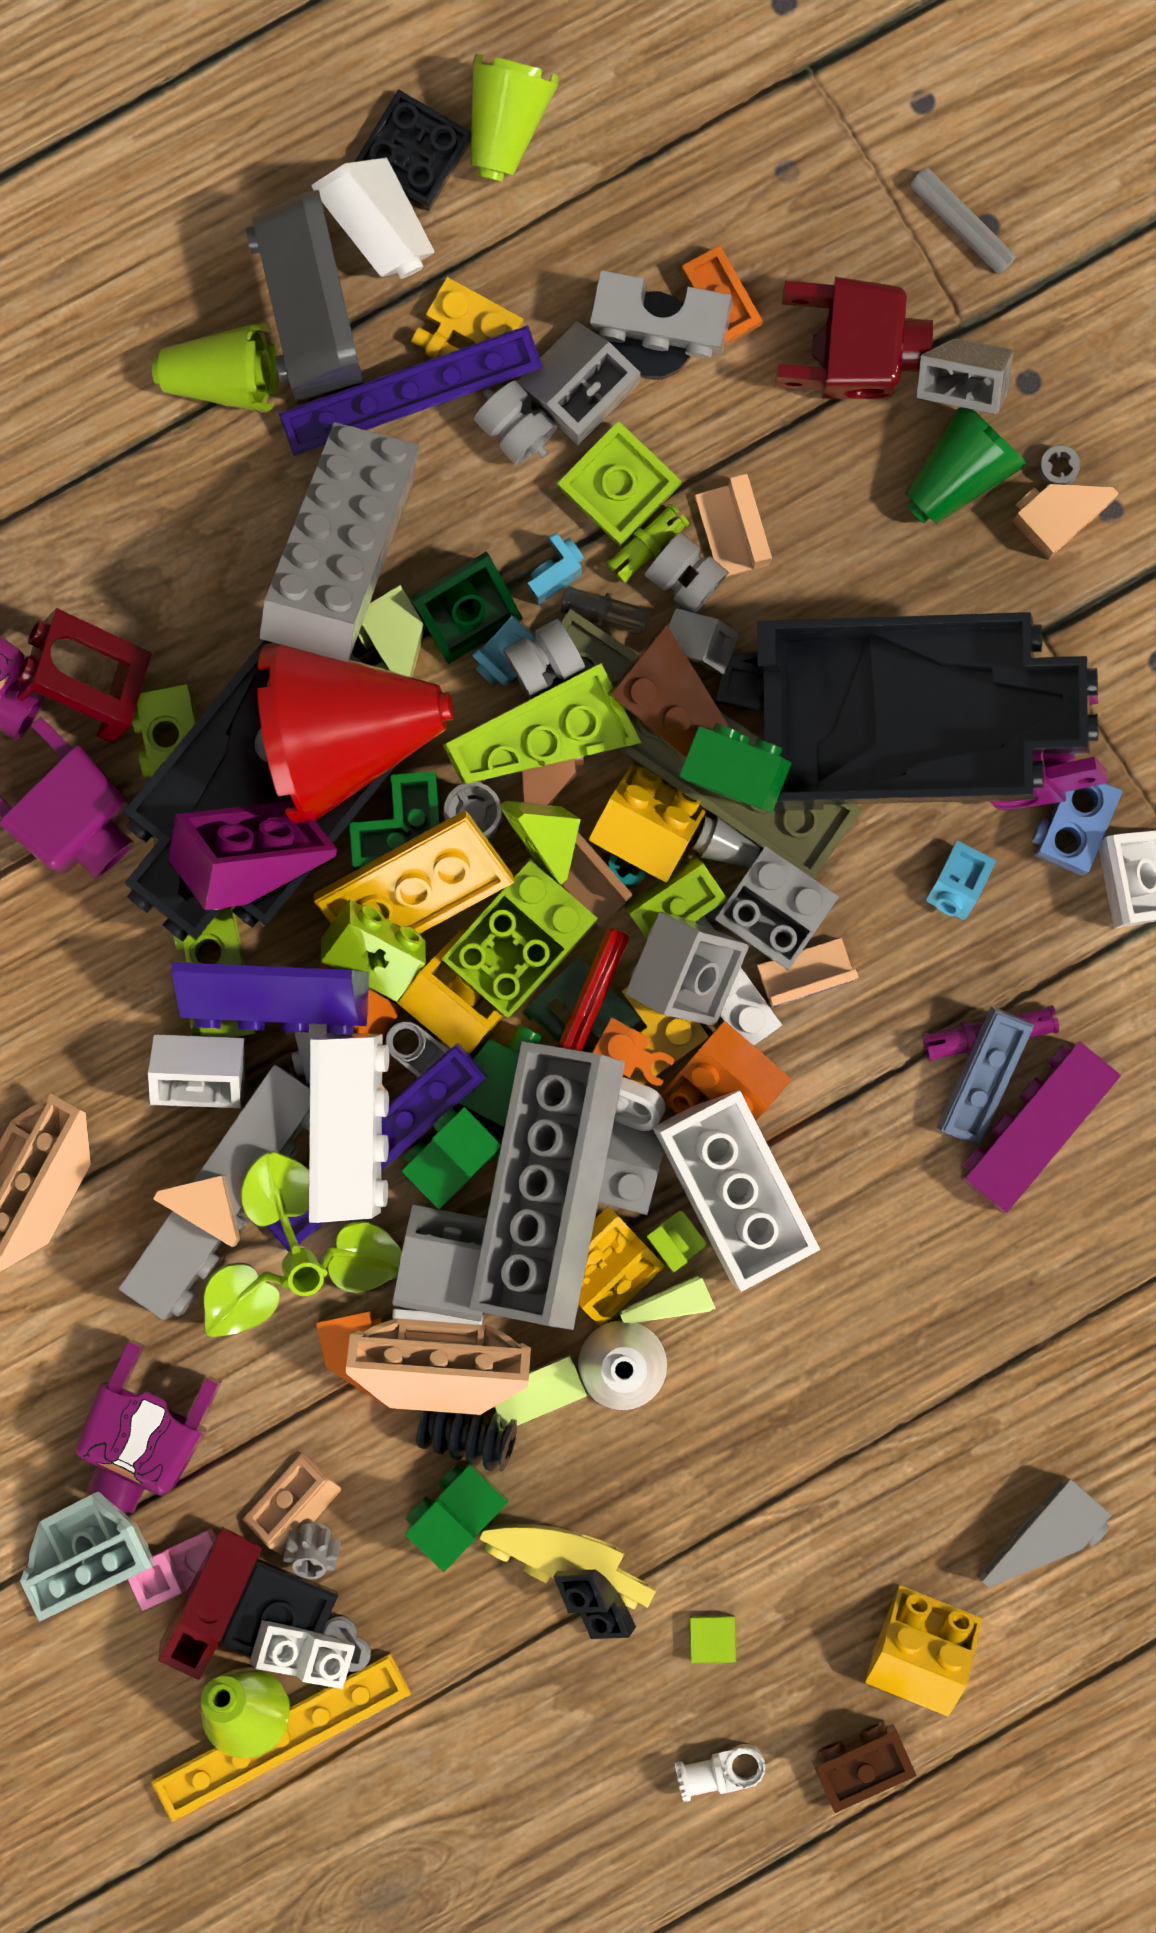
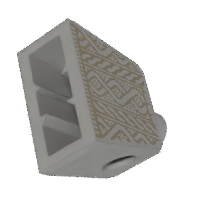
[917,339,1013,414]

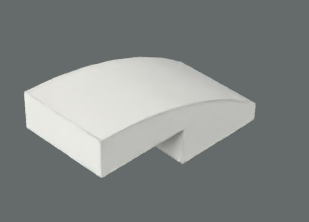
[249,1620,355,1689]

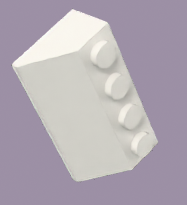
[309,1033,389,1223]
[652,1090,820,1292]

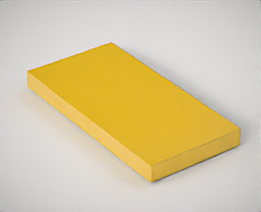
[314,810,514,934]

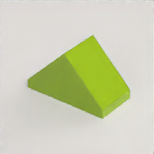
[499,801,581,885]

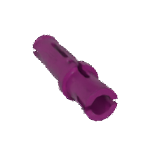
[922,1005,1059,1062]

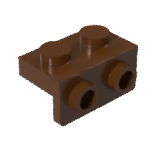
[812,1722,917,1813]

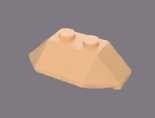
[0,1093,91,1272]
[346,1318,531,1415]

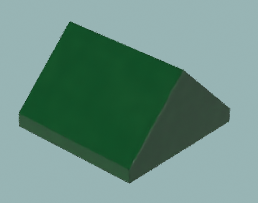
[410,551,523,664]

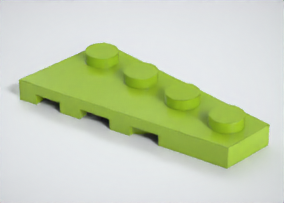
[443,663,641,785]

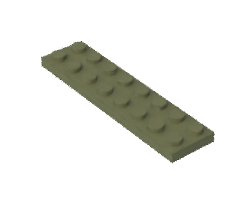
[553,609,862,879]

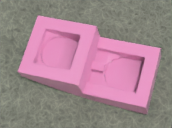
[128,1528,216,1611]

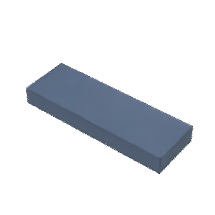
[937,1006,1034,1145]

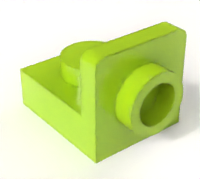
[646,1211,706,1272]

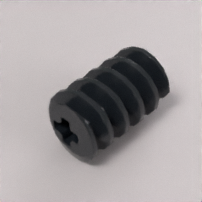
[416,1411,517,1472]

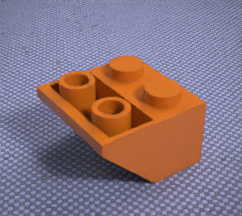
[660,1021,792,1121]

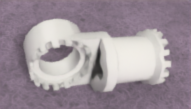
[675,1744,765,1802]

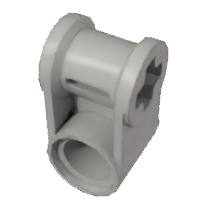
[386,1022,451,1079]

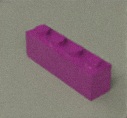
[961,1041,1121,1213]

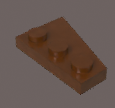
[608,624,730,759]

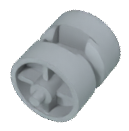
[474,380,558,466]

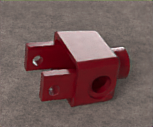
[775,277,933,400]

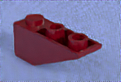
[158,1527,262,1680]

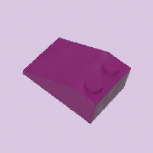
[168,801,337,910]

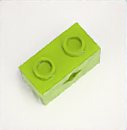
[321,899,426,1002]

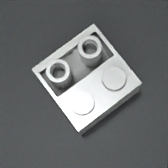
[148,1035,247,1108]

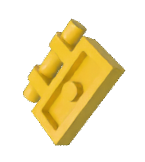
[411,277,524,359]

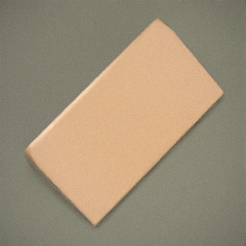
[242,1453,341,1555]

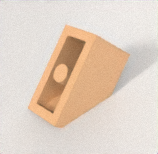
[1012,484,1119,560]

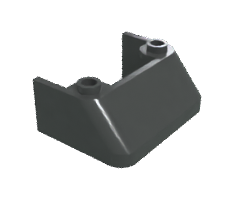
[246,189,363,403]

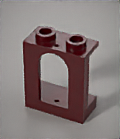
[16,608,152,743]

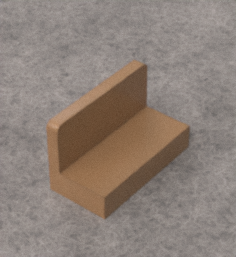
[561,833,633,928]

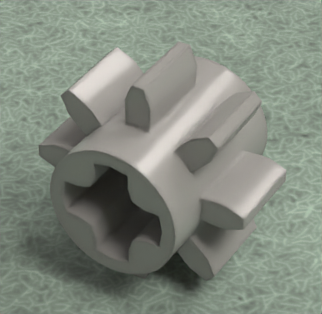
[283,1522,341,1579]

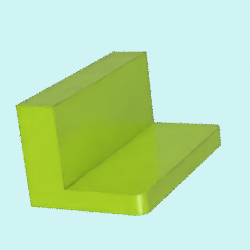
[624,856,728,940]

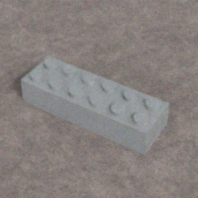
[259,422,419,663]
[469,1041,625,1330]
[119,1064,310,1320]

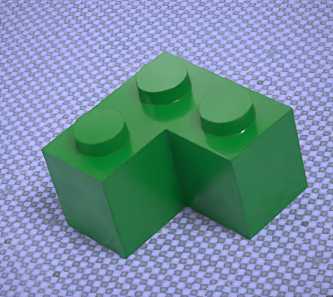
[679,723,791,814]
[349,771,441,870]
[402,1107,501,1209]
[405,1464,509,1572]

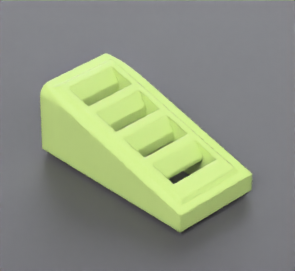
[619,1275,716,1324]

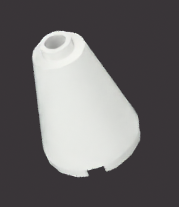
[578,1321,667,1410]

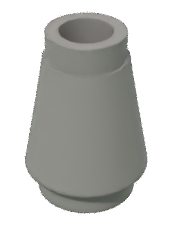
[691,816,760,869]

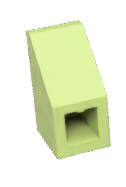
[358,585,425,677]

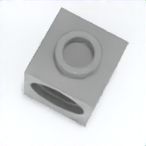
[667,608,740,675]

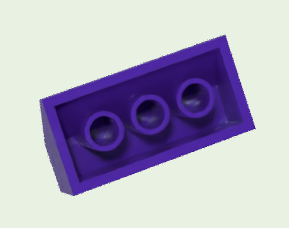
[171,962,369,1035]

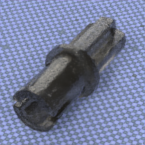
[560,585,650,634]

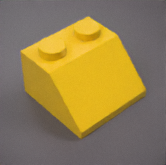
[397,928,504,1055]

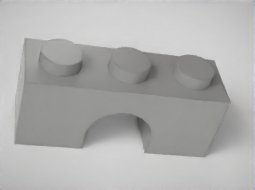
[590,270,733,359]

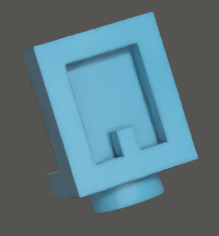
[528,532,584,605]
[472,616,535,686]
[926,840,997,920]

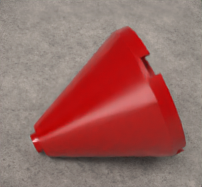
[257,643,454,824]

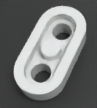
[614,1077,666,1131]

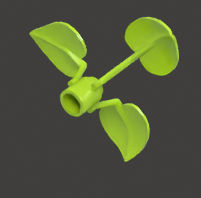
[203,1151,402,1337]

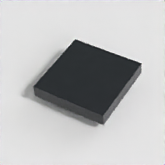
[354,89,471,211]

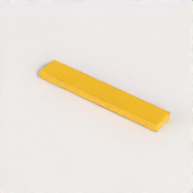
[151,1652,411,1822]

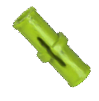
[605,504,690,584]

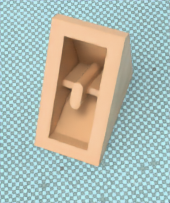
[153,1176,240,1247]

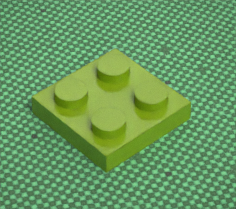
[557,421,682,547]

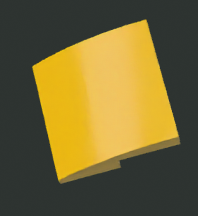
[578,1206,665,1326]

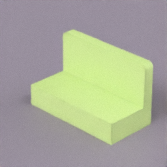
[495,1354,587,1429]

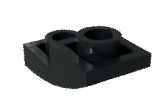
[553,1569,636,1639]

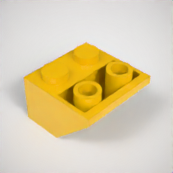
[588,763,707,883]
[865,1585,983,1717]

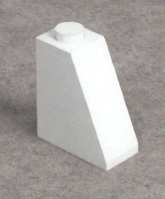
[311,158,435,279]

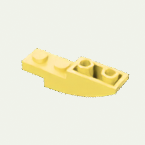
[480,1524,656,1609]

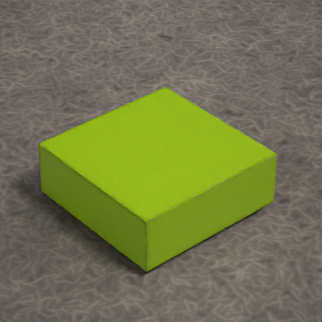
[690,1615,736,1663]

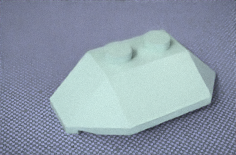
[20,1492,156,1622]

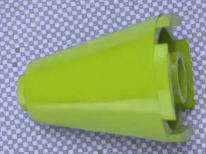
[471,54,560,182]
[152,322,278,412]
[201,1667,290,1758]

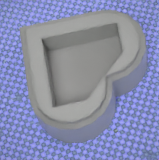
[322,1615,371,1672]

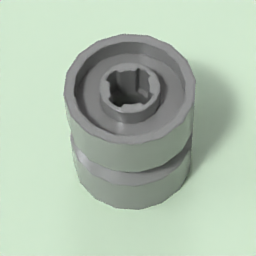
[645,532,729,613]
[503,619,586,699]
[444,782,502,841]

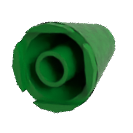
[905,407,1027,524]

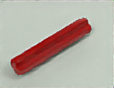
[559,928,629,1051]

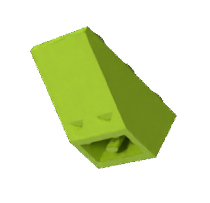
[441,859,598,1019]

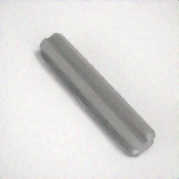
[911,168,1015,274]

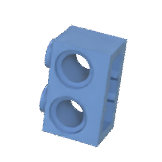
[1031,783,1123,876]

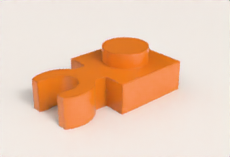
[593,1018,675,1086]

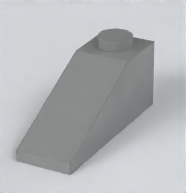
[977,1476,1112,1587]

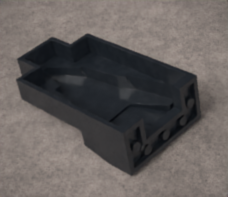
[757,612,1099,811]
[124,640,400,942]

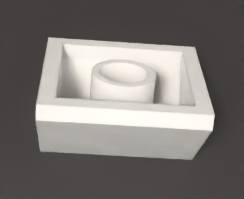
[1099,831,1156,929]

